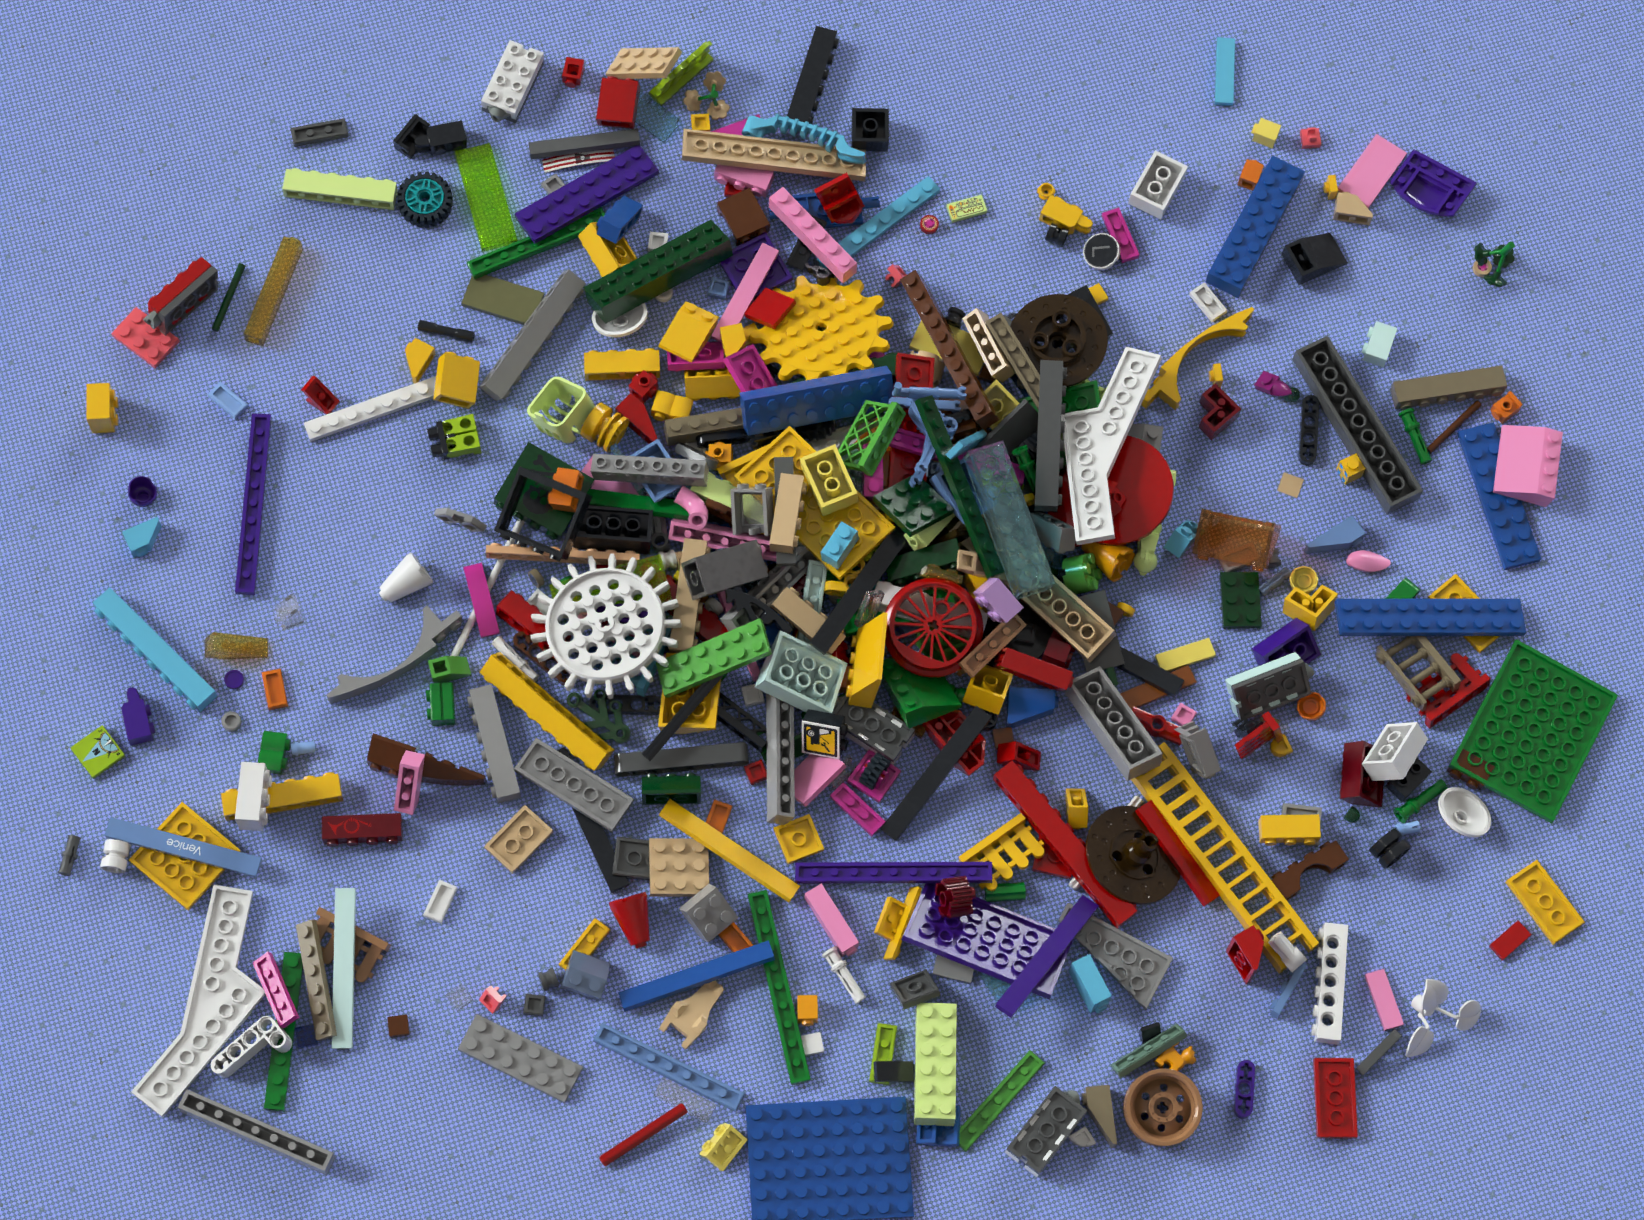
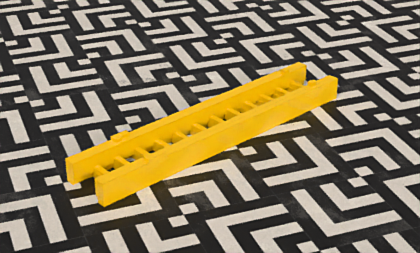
[1131,742,1319,974]

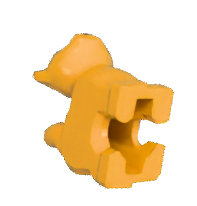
[1154,1042,1196,1071]

